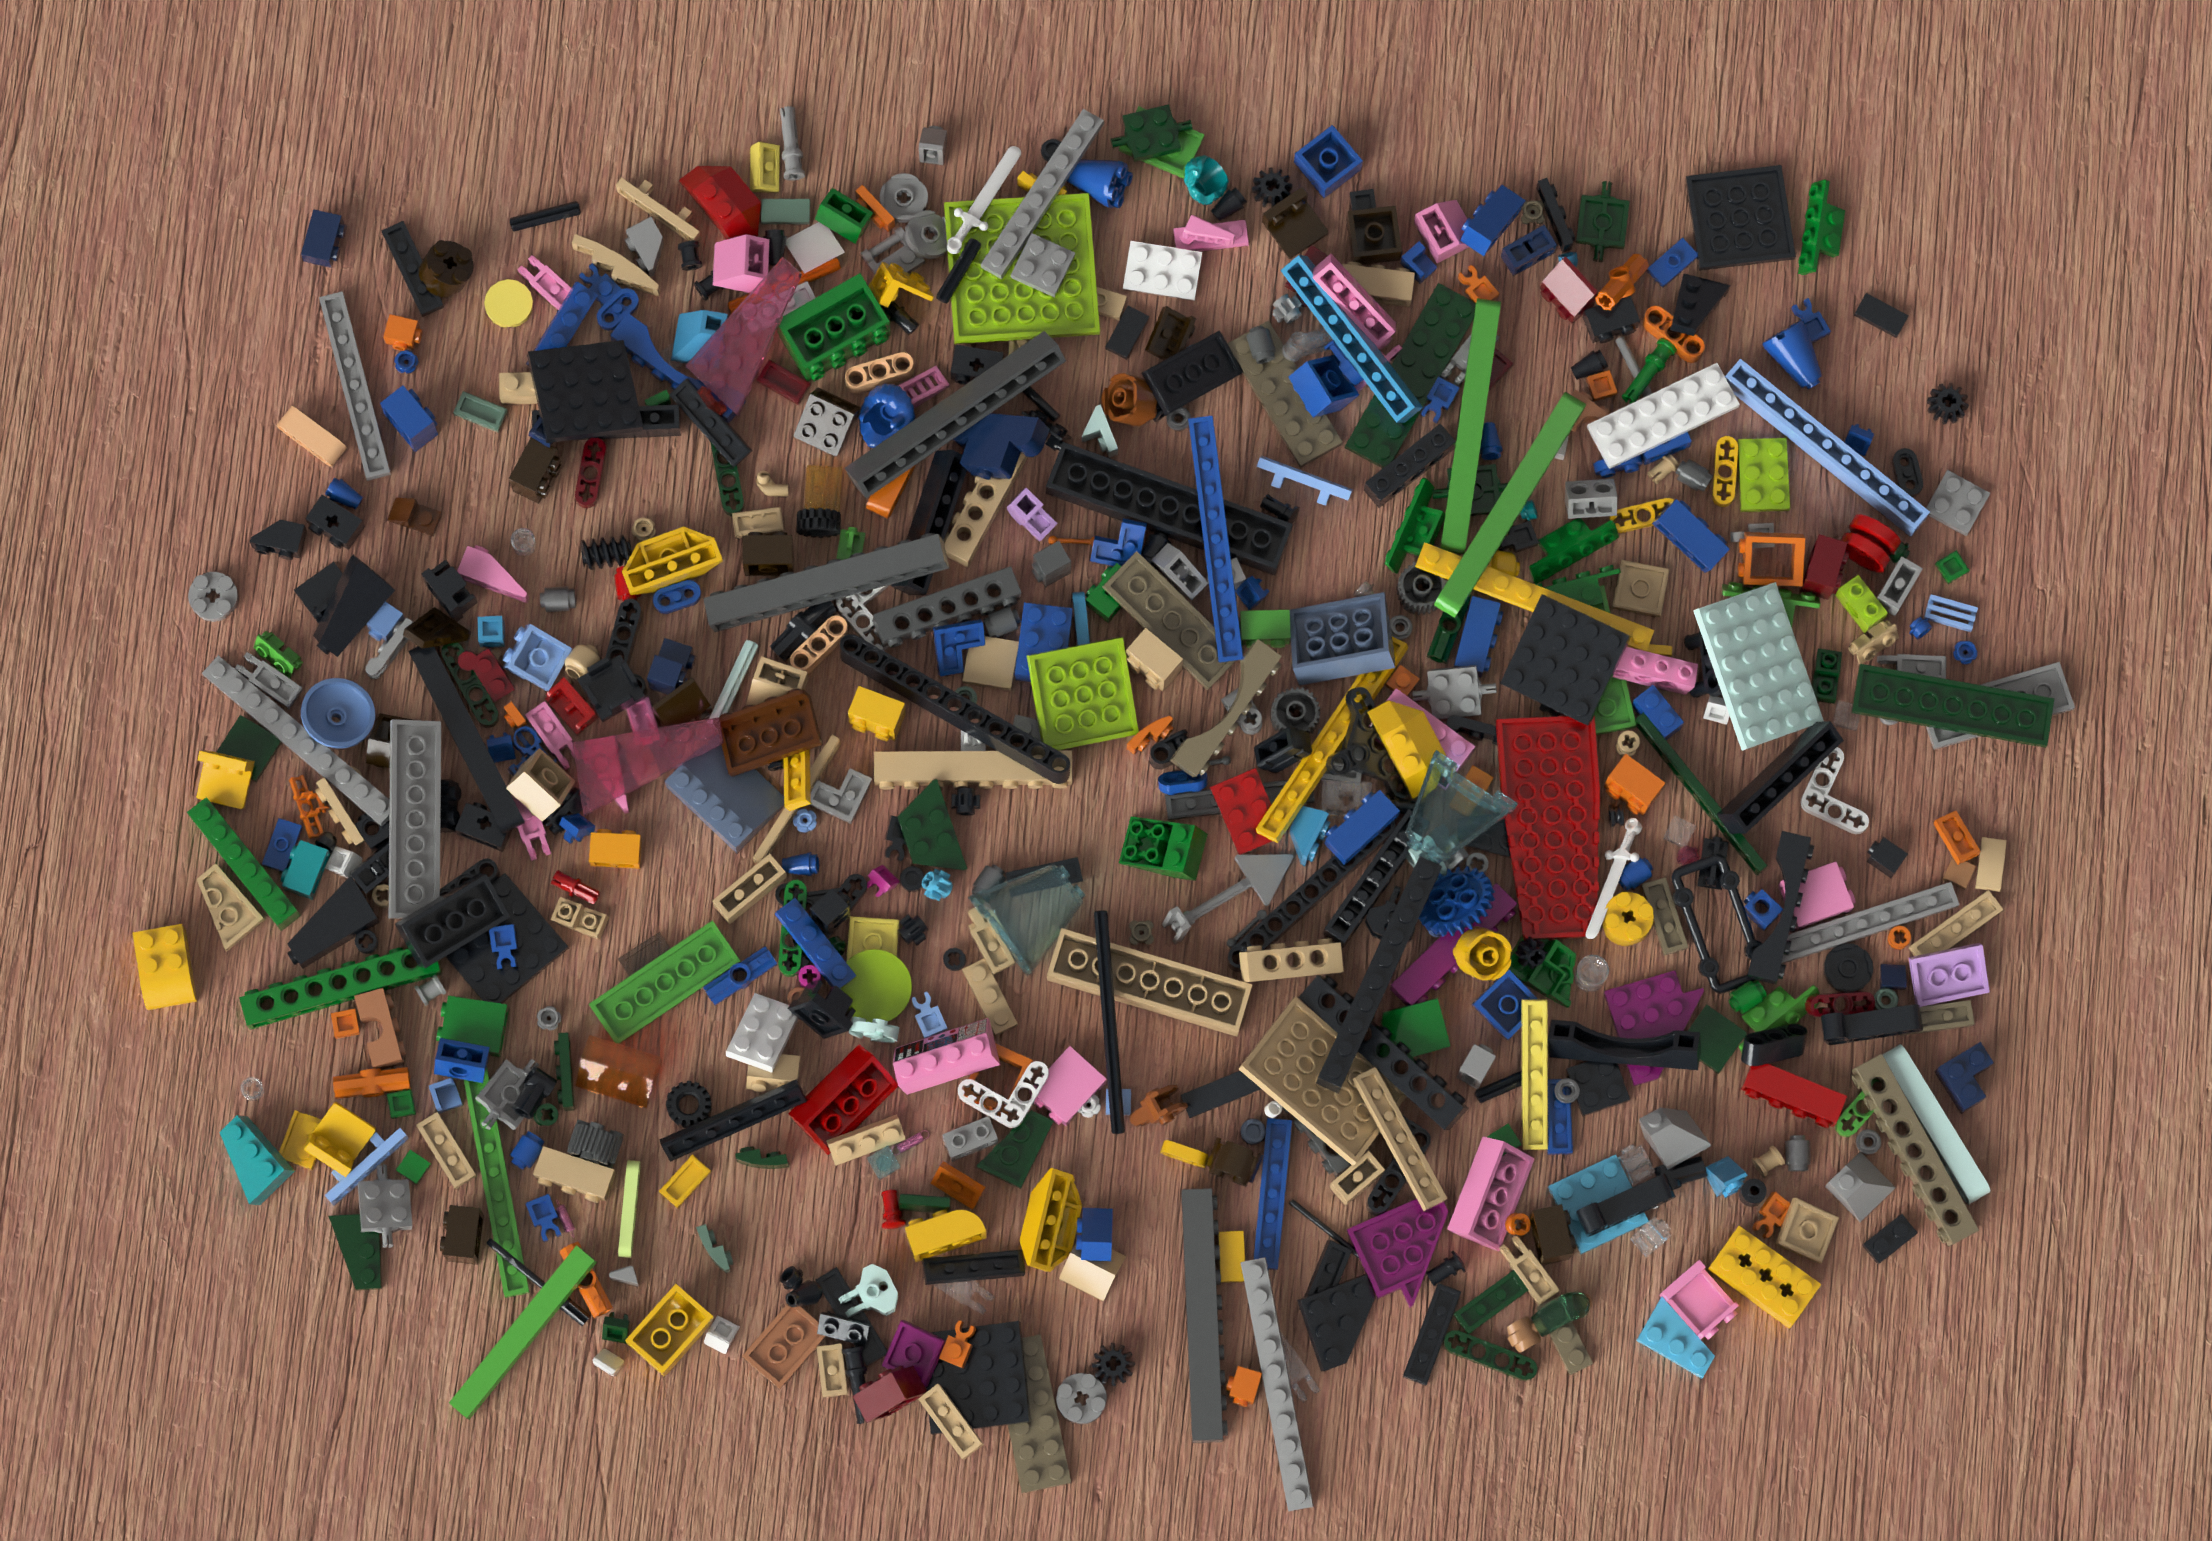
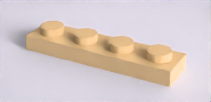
[1909,890,2003,956]

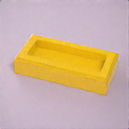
[659,1154,711,1209]
[1218,1231,1245,1283]

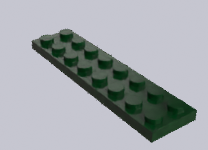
[1345,283,1476,469]
[1851,664,2055,748]

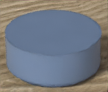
[1240,1119,1266,1145]

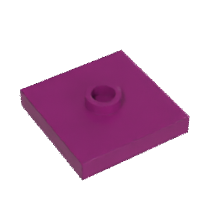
[882,1320,946,1387]

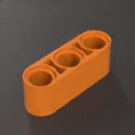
[1643,306,1705,363]
[866,465,916,519]

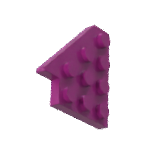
[1604,970,1704,1086]
[1347,1199,1448,1308]

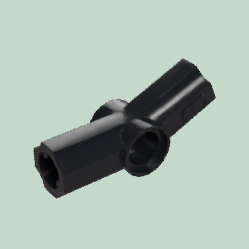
[769,601,837,661]

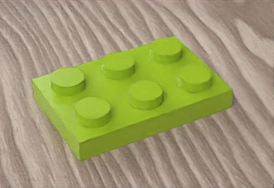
[1737,438,1790,512]

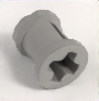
[414,974,447,1006]

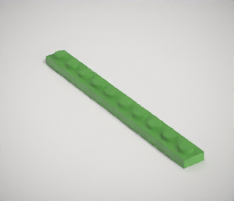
[464,1068,530,1298]

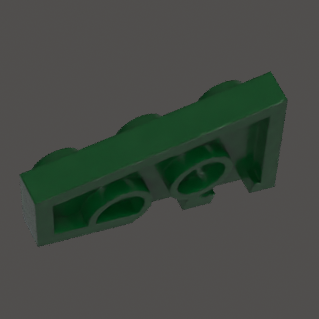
[976,1110,1054,1189]
[328,1214,382,1291]

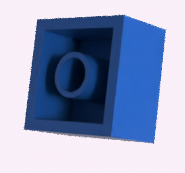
[1294,125,1363,198]
[1288,354,1359,418]
[380,385,438,452]
[1471,969,1538,1040]

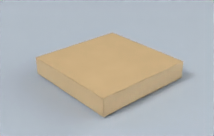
[1612,560,1669,617]
[962,636,1019,691]
[1775,1198,1839,1264]

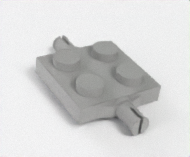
[1413,665,1497,719]
[475,1059,539,1130]
[358,1164,412,1248]

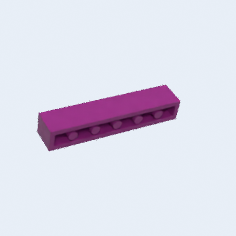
[1390,883,1517,1005]

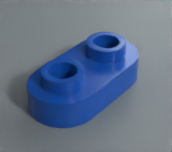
[597,288,639,331]
[1593,454,1643,478]
[653,580,701,614]
[1158,770,1208,795]

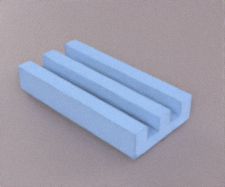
[1924,594,1978,632]

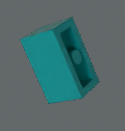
[280,840,331,900]

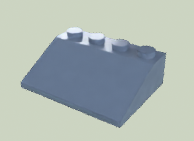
[1290,592,1395,686]
[665,734,784,854]

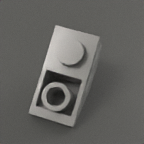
[624,217,664,277]

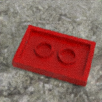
[1210,768,1284,855]

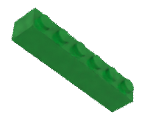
[187,797,301,931]

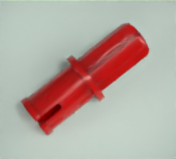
[551,870,600,904]

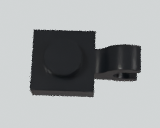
[1498,521,1539,553]

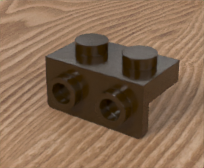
[1145,306,1196,361]

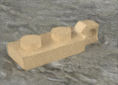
[968,906,1015,975]

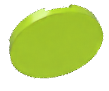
[841,949,912,1023]

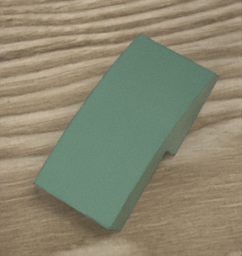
[696,1224,734,1274]

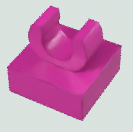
[867,865,900,897]

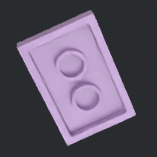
[1908,943,1990,1007]

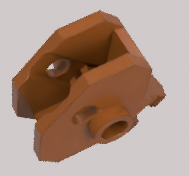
[1130,1084,1188,1126]

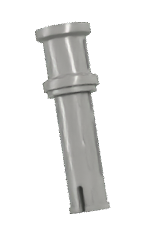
[780,106,805,181]

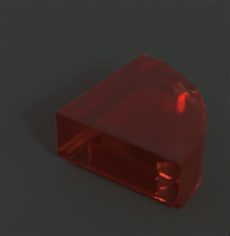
[697,386,728,415]

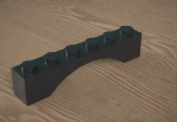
[1747,831,1815,985]
[1548,1020,1701,1070]

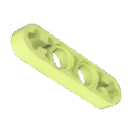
[618,1160,641,1258]

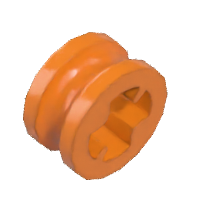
[1887,926,1911,950]
[1505,1213,1531,1236]

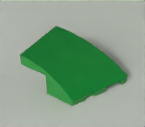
[1509,934,1576,1008]
[1380,998,1451,1058]

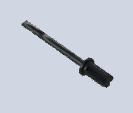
[486,1238,591,1326]

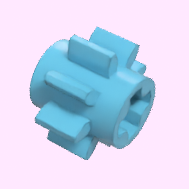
[922,869,953,901]

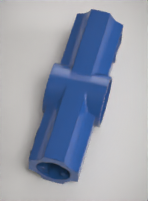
[703,946,777,1006]

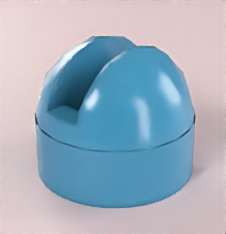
[1558,252,1578,267]

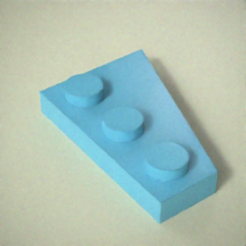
[1636,1297,1715,1379]

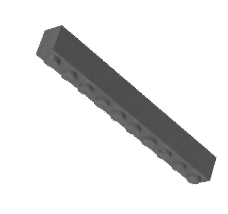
[845,331,1066,499]
[703,533,949,632]
[1181,1188,1228,1443]

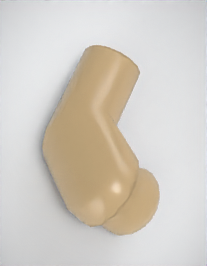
[756,471,788,497]

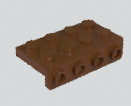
[713,688,823,777]

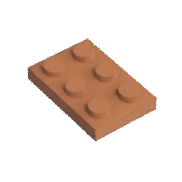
[742,1304,827,1390]

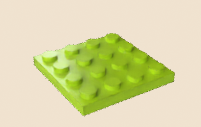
[1026,637,1139,750]

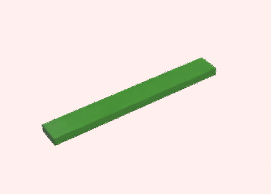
[449,1245,597,1420]

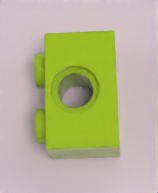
[1835,575,1888,634]

